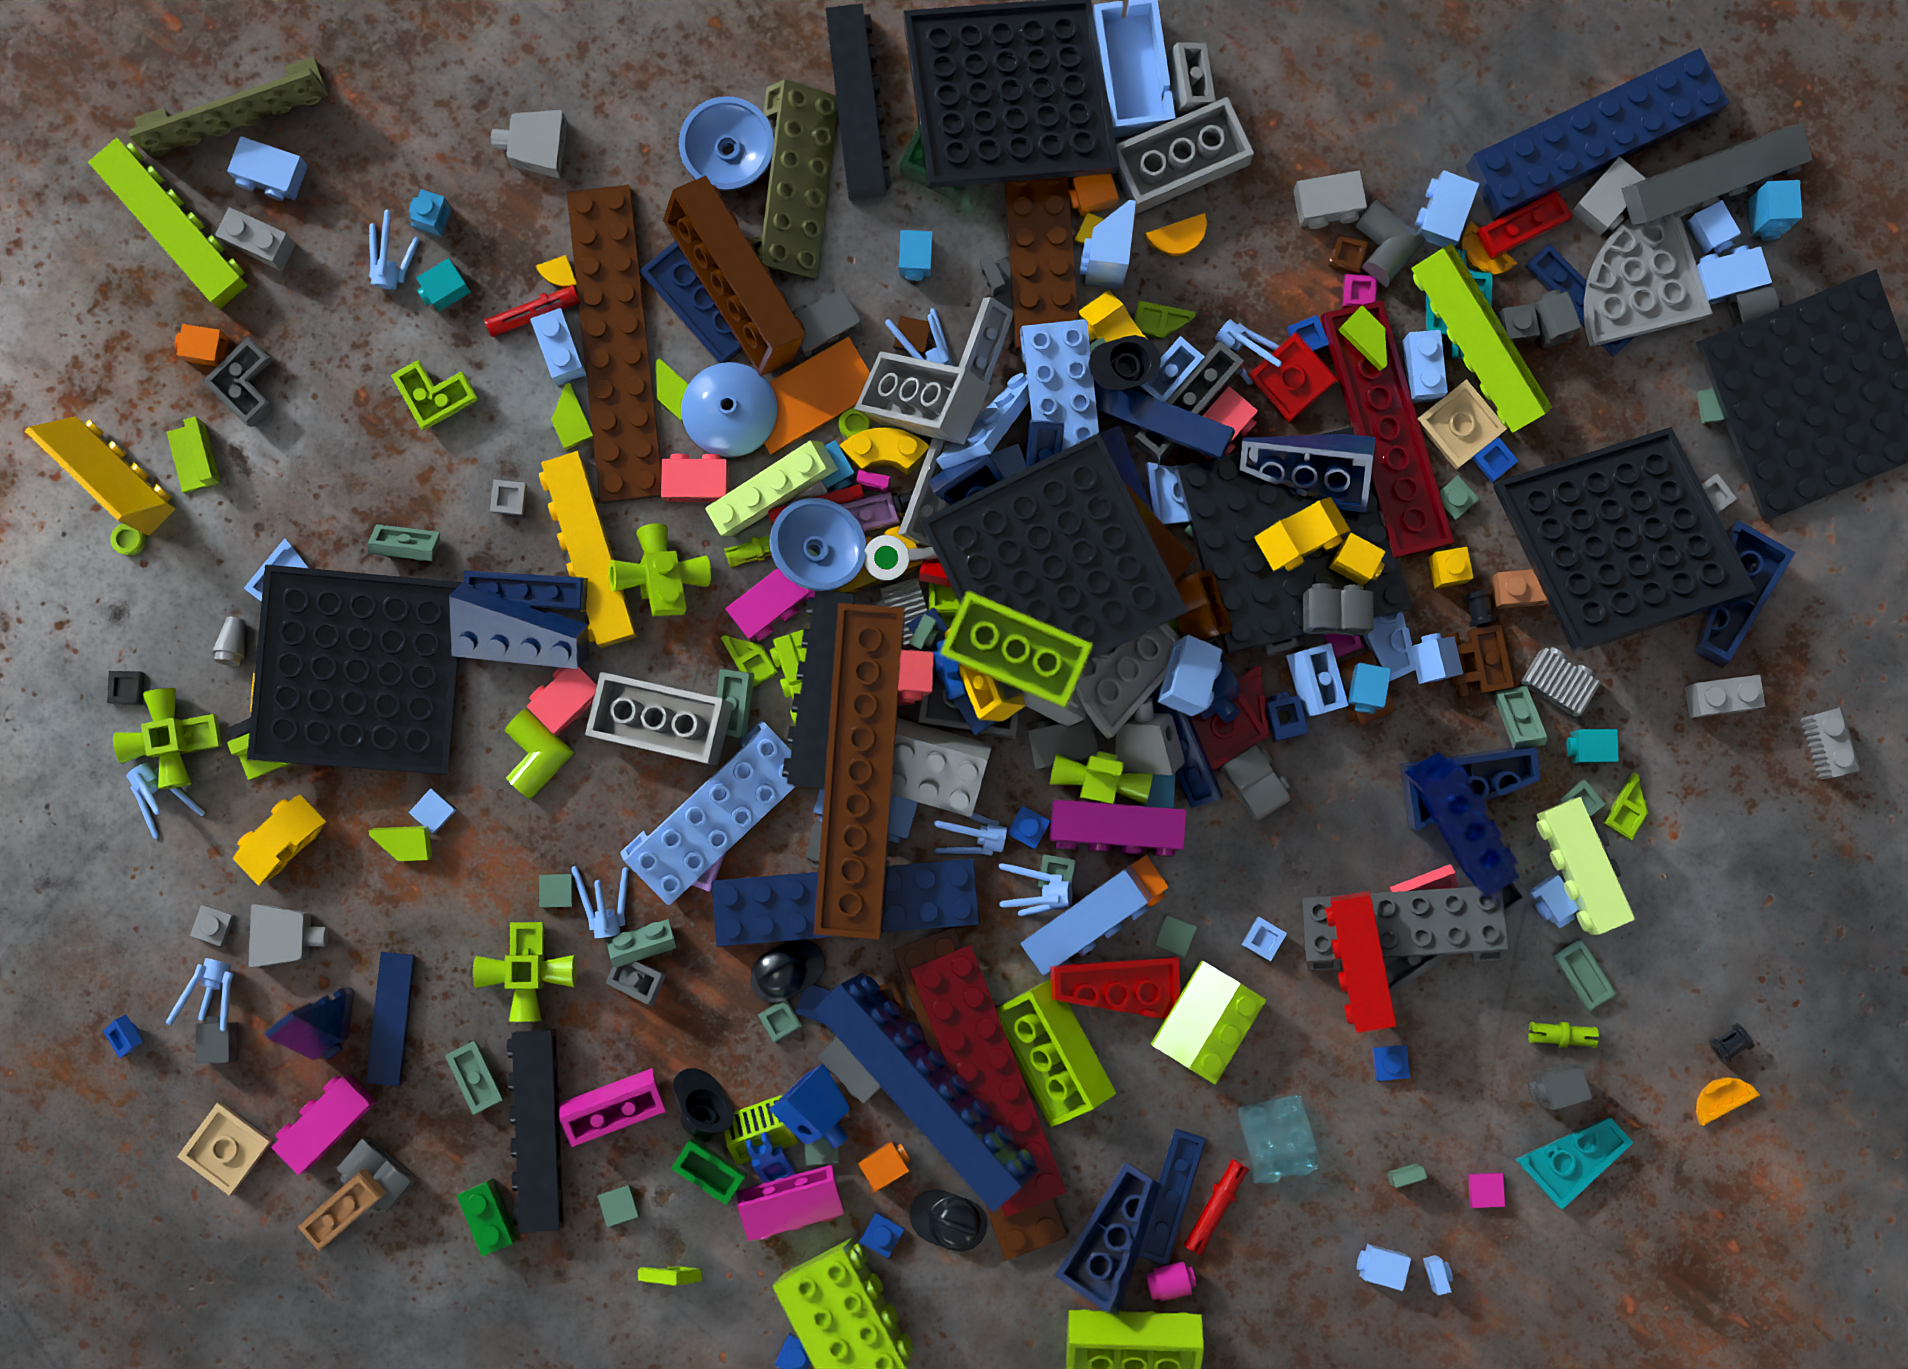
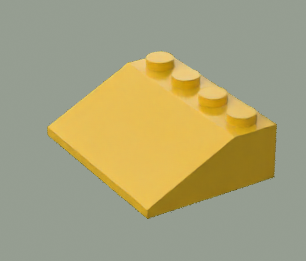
[25,416,176,536]

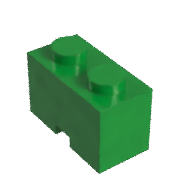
[671,1137,748,1205]
[456,1178,519,1257]

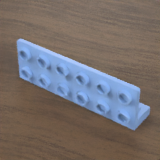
[1020,319,1099,450]
[620,719,795,905]

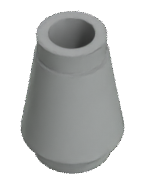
[212,617,246,666]

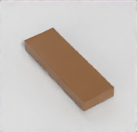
[298,1168,386,1251]

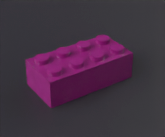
[1049,800,1186,857]

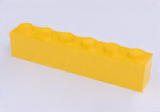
[539,451,638,649]

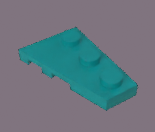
[1514,1117,1634,1210]

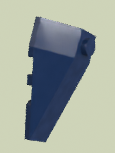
[1240,434,1376,513]
[264,987,354,1061]

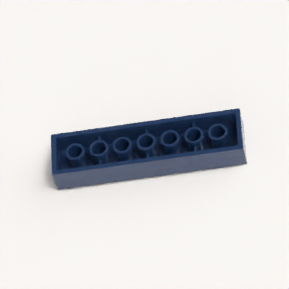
[1466,48,1729,221]
[712,859,979,947]
[813,973,1040,1213]

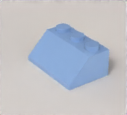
[1080,200,1136,289]

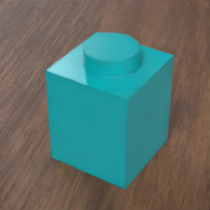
[416,258,471,312]
[1566,729,1619,764]

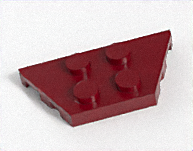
[1190,665,1269,771]

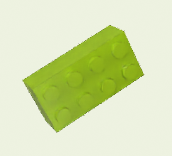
[940,591,1093,709]

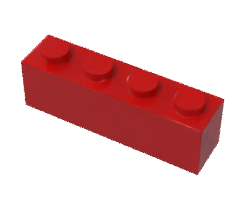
[1325,891,1396,1033]

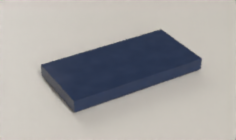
[639,241,743,363]

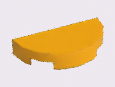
[1145,213,1207,257]
[1461,221,1518,276]
[1696,1077,1760,1126]

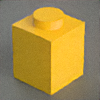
[1329,533,1385,586]
[1428,547,1473,589]

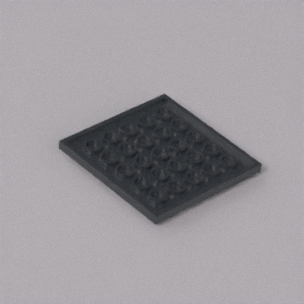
[903,0,1120,189]
[1696,269,1908,521]
[1175,427,1413,654]
[1493,427,1757,654]
[920,433,1188,700]
[247,564,462,775]

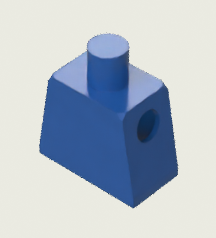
[769,1064,849,1149]

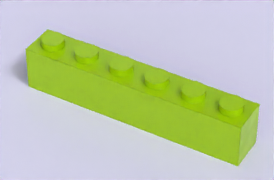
[88,138,248,310]
[1411,243,1552,433]

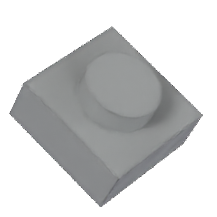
[1701,473,1737,513]
[490,480,527,516]
[190,905,235,946]

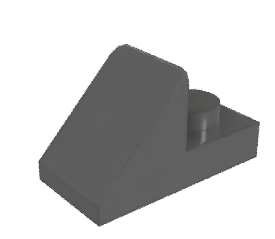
[606,961,666,1006]

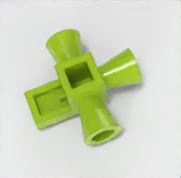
[608,523,711,616]
[113,688,222,790]
[1049,752,1153,805]
[473,922,577,1022]

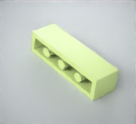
[705,440,838,536]
[1536,797,1635,935]

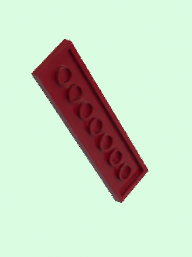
[1320,300,1454,558]
[909,945,1067,1217]

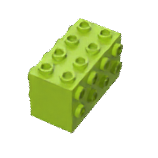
[772,1238,915,1369]

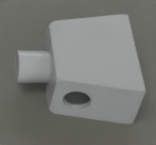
[491,110,567,178]
[1115,697,1185,775]
[249,904,329,967]

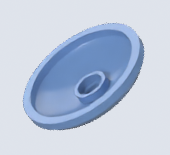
[679,96,774,191]
[681,362,778,458]
[770,498,866,591]

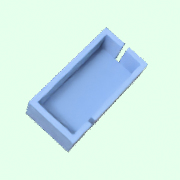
[1093,0,1176,138]

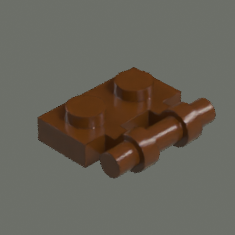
[1446,624,1514,698]

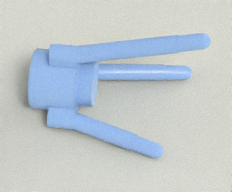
[369,210,419,290]
[885,308,956,367]
[1215,319,1282,385]
[126,763,205,839]
[934,812,1007,856]
[999,863,1073,916]
[572,866,629,938]
[166,958,234,1031]

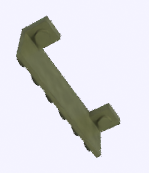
[128,57,328,157]
[750,79,838,280]

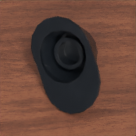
[1088,335,1161,391]
[750,939,825,1003]
[672,1068,734,1143]
[910,1189,987,1252]

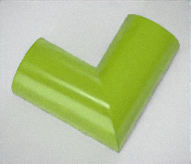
[391,359,479,431]
[505,708,575,800]

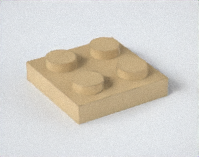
[1418,379,1507,470]
[177,1102,273,1196]

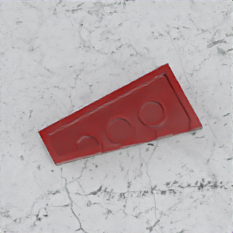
[1050,956,1180,1019]

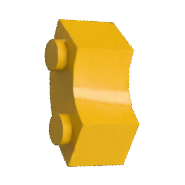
[1078,290,1147,342]
[839,427,930,476]
[1254,497,1351,571]
[232,794,326,886]

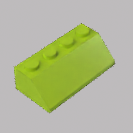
[996,979,1117,1128]
[1066,1309,1204,1369]

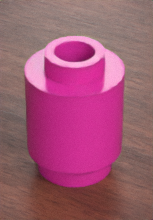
[1146,1262,1196,1302]

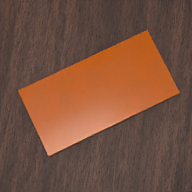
[764,336,870,456]

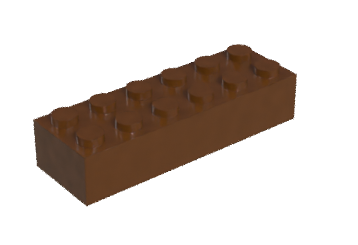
[663,175,805,377]

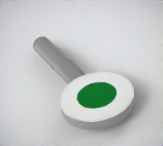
[864,535,938,581]

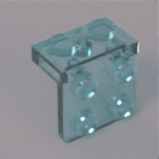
[1238,1095,1318,1184]

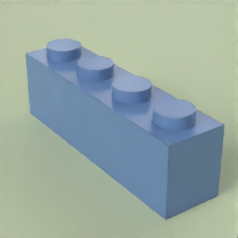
[1020,866,1153,975]

